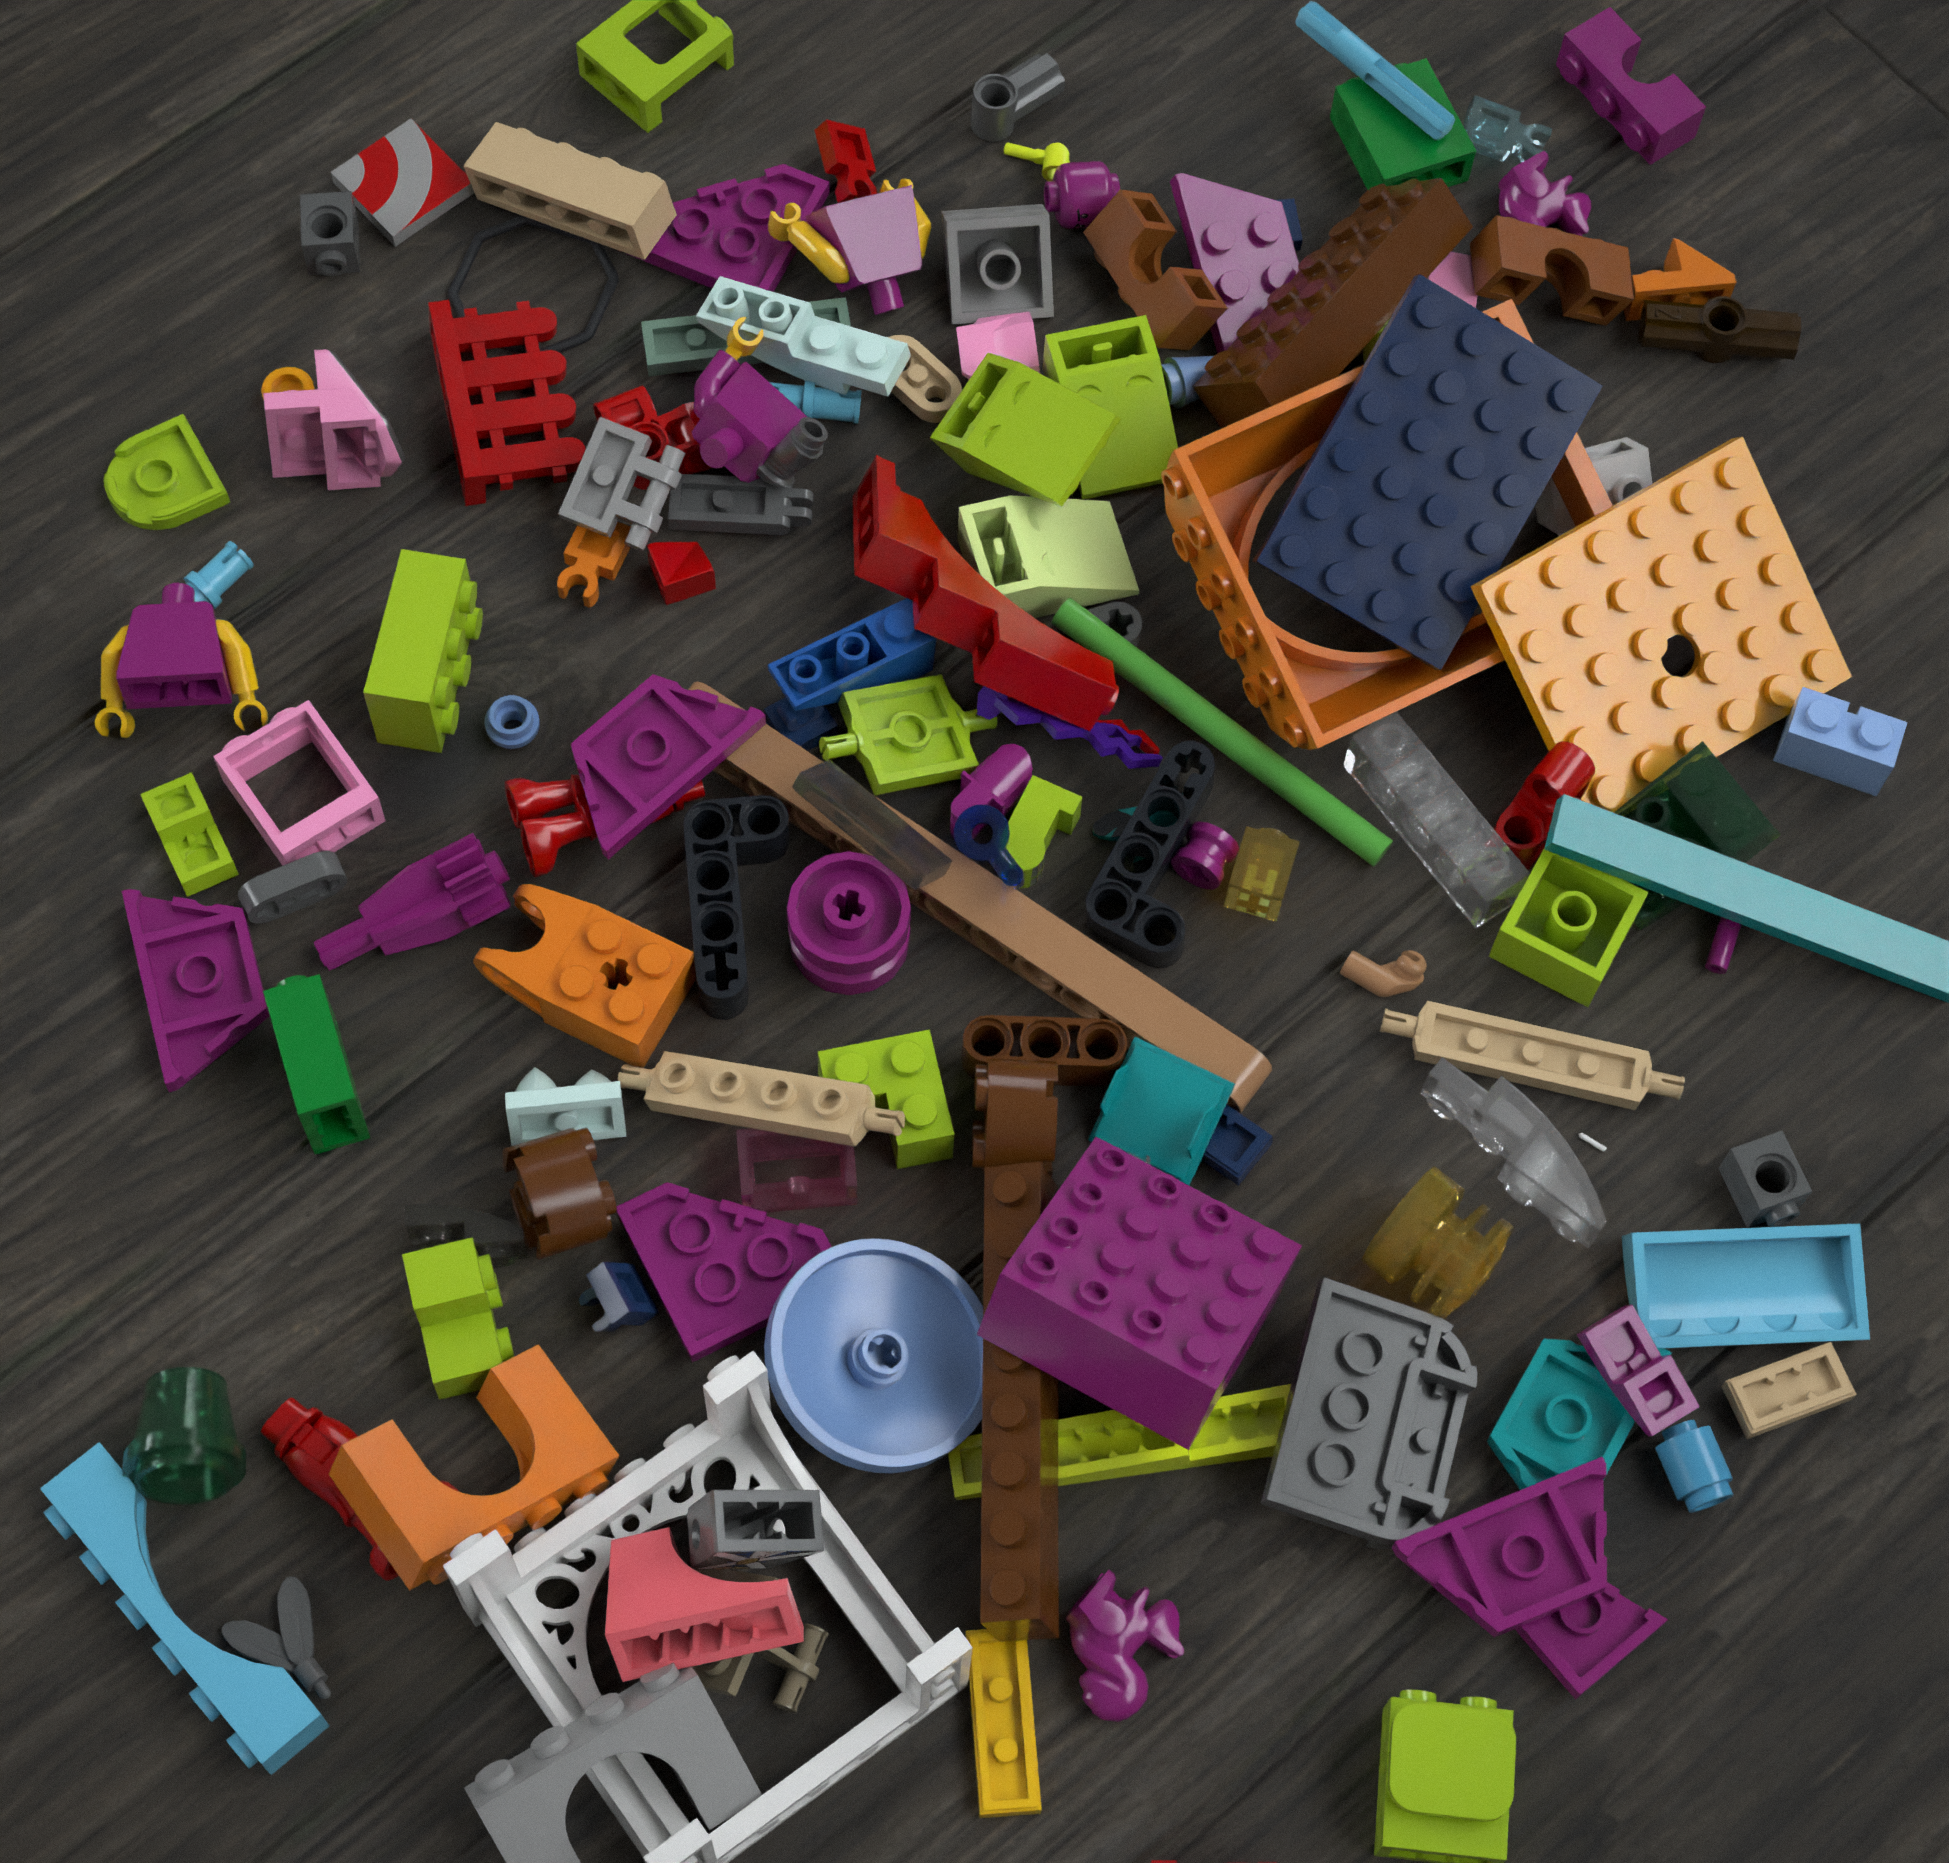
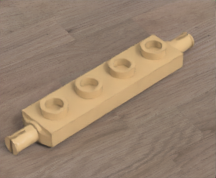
[1380,1001,1685,1110]
[618,1051,905,1146]

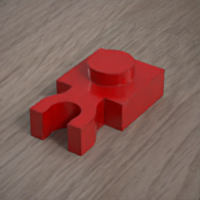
[814,119,878,203]

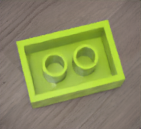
[363,549,483,753]

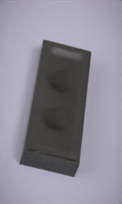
[792,759,953,890]

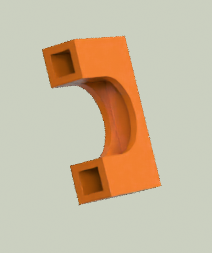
[329,1344,619,1591]

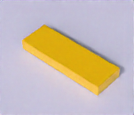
[965,1629,1042,1818]

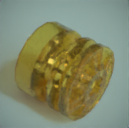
[1361,1166,1515,1320]

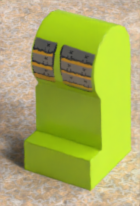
[996,775,1082,889]

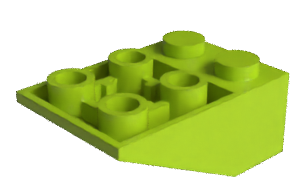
[1042,315,1178,500]
[930,352,1121,507]

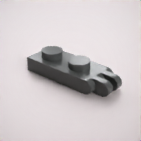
[668,474,814,535]

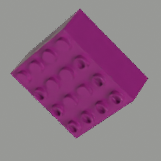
[977,1137,1302,1450]

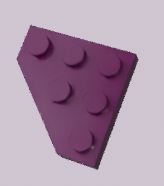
[626,164,829,292]
[616,1182,832,1363]

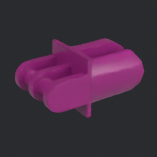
[950,744,1033,843]

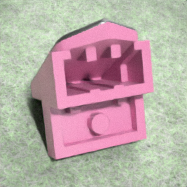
[263,349,405,490]

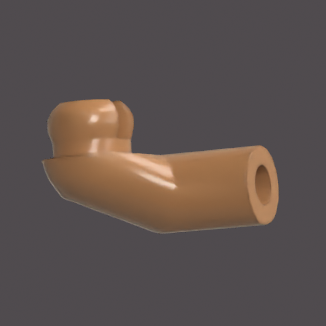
[1340,950,1427,997]

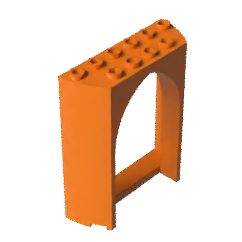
[1161,299,1613,750]

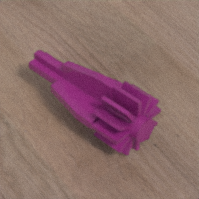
[314,833,511,971]

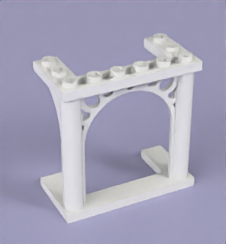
[443,1351,973,1863]

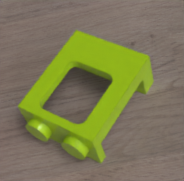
[576,0,734,133]

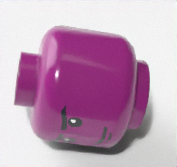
[1044,161,1120,229]

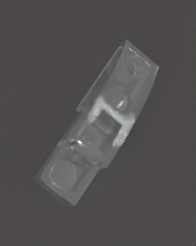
[1420,1057,1607,1248]

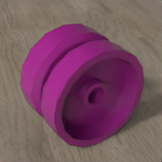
[787,851,911,995]

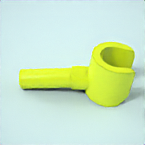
[1004,142,1070,181]

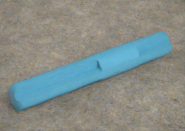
[1295,1,1455,140]

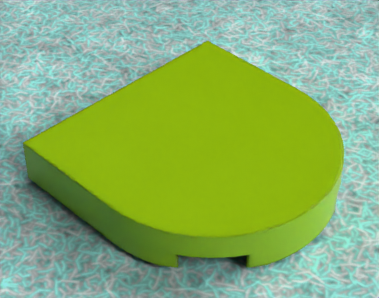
[104,414,231,530]

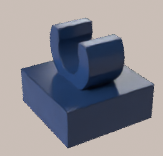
[763,697,838,751]
[579,1262,659,1332]

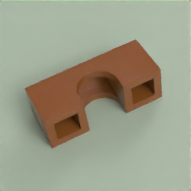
[1083,190,1228,350]
[1470,215,1634,326]

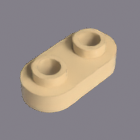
[888,335,962,423]

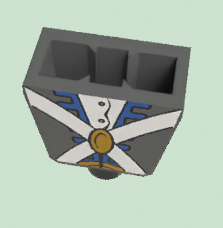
[687,1490,824,1570]

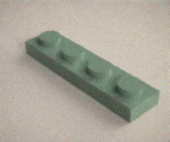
[641,297,851,376]

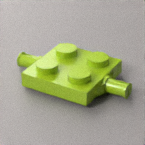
[819,674,997,796]

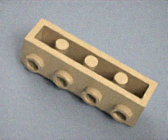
[464,122,677,260]

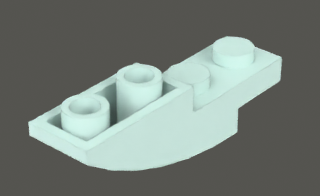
[696,276,911,397]

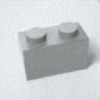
[941,204,1054,324]

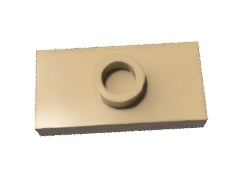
[1721,1342,1857,1439]

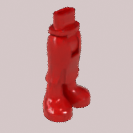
[504,774,705,877]
[261,1397,460,1581]

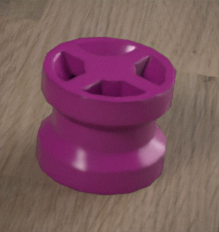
[1171,821,1239,890]

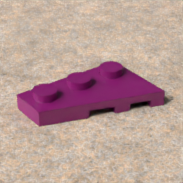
[1515,1582,1668,1700]

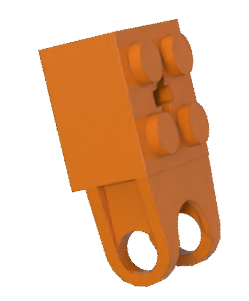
[473,884,696,1068]

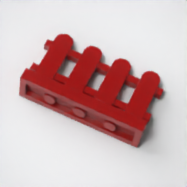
[428,300,586,506]

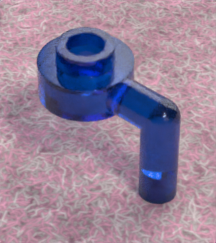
[954,804,1026,889]

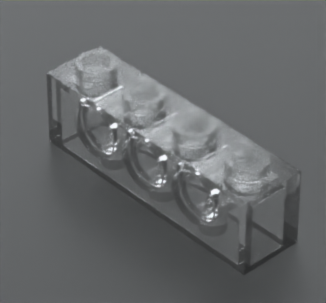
[1343,711,1530,929]

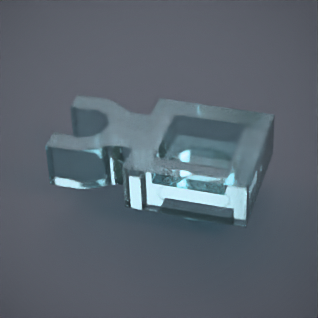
[1463,95,1552,163]

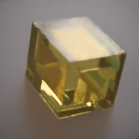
[1224,826,1300,922]

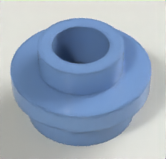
[485,695,540,749]

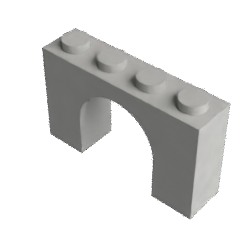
[464,1663,762,1863]

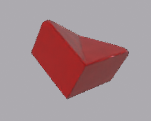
[646,542,716,605]

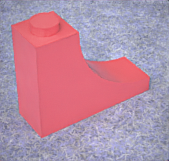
[605,1527,804,1682]

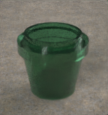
[122,1367,246,1505]

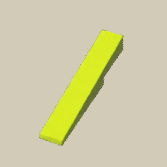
[948,1384,1291,1500]

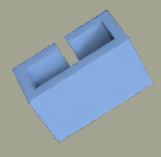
[1773,687,1908,796]

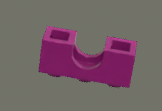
[1556,7,1706,165]

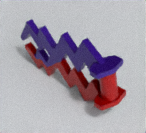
[977,686,1163,769]

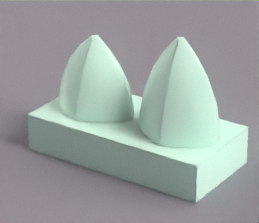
[505,1067,626,1146]

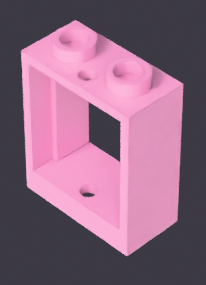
[213,700,385,866]

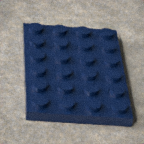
[1252,274,1603,670]

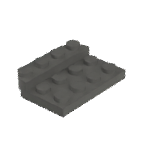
[1261,1277,1477,1549]

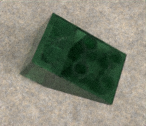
[1614,741,1782,930]

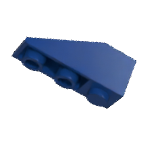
[768,598,937,711]

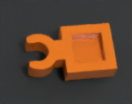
[557,522,631,608]

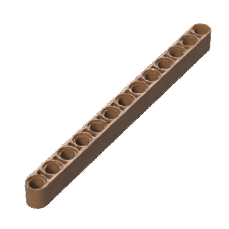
[688,682,1272,1114]

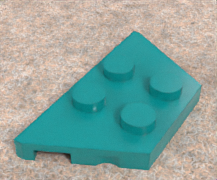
[1486,1338,1672,1490]

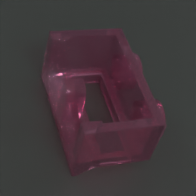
[736,1128,857,1212]

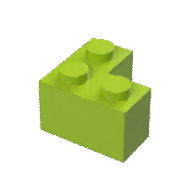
[818,1029,954,1169]
[402,1237,515,1400]

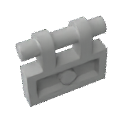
[558,417,685,551]

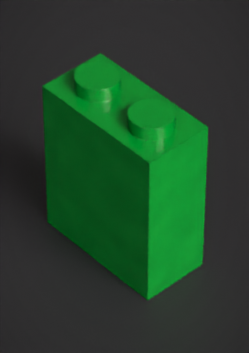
[1330,58,1476,190]
[263,974,370,1155]

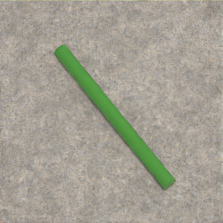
[1051,598,1393,867]

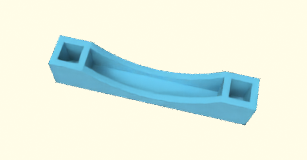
[40,1442,330,1775]

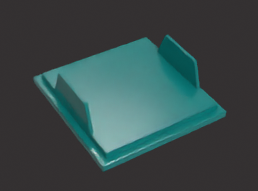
[1088,1037,1235,1186]

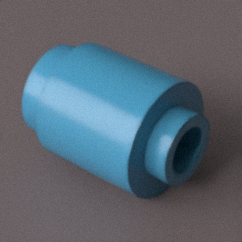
[1655,1420,1733,1513]

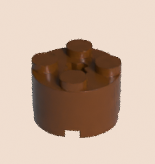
[971,1058,1058,1176]
[503,1127,617,1260]

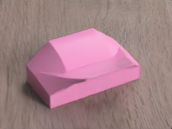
[956,312,1040,379]

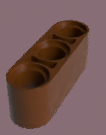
[961,1015,1128,1087]

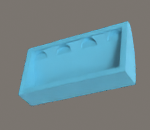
[1622,1224,1870,1348]

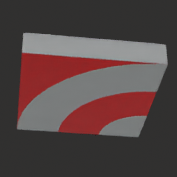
[331,118,474,247]

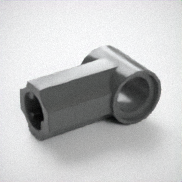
[970,53,1065,142]

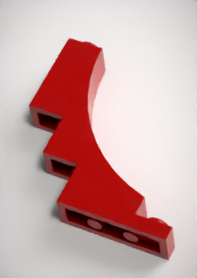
[853,455,1119,731]

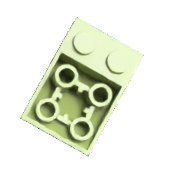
[958,495,1139,618]

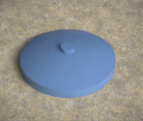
[764,1239,983,1473]

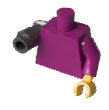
[692,317,828,487]

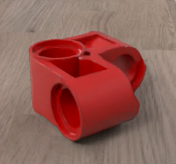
[593,385,712,490]
[1486,741,1595,875]

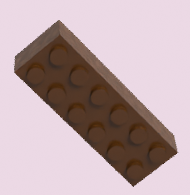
[1192,178,1473,428]

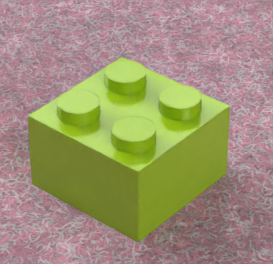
[1488,849,1649,1007]

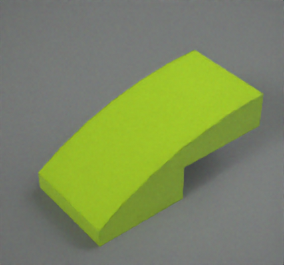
[140,773,239,897]

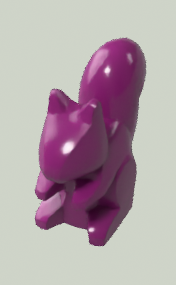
[1498,150,1591,236]
[1065,1569,1184,1722]

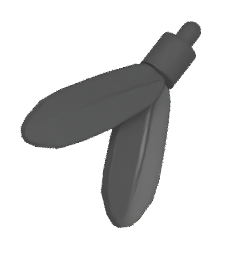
[222,1576,331,1699]

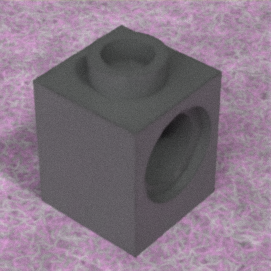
[300,191,360,277]
[1718,1130,1812,1228]

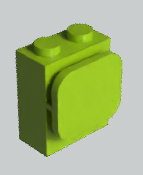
[1374,1690,1516,1863]

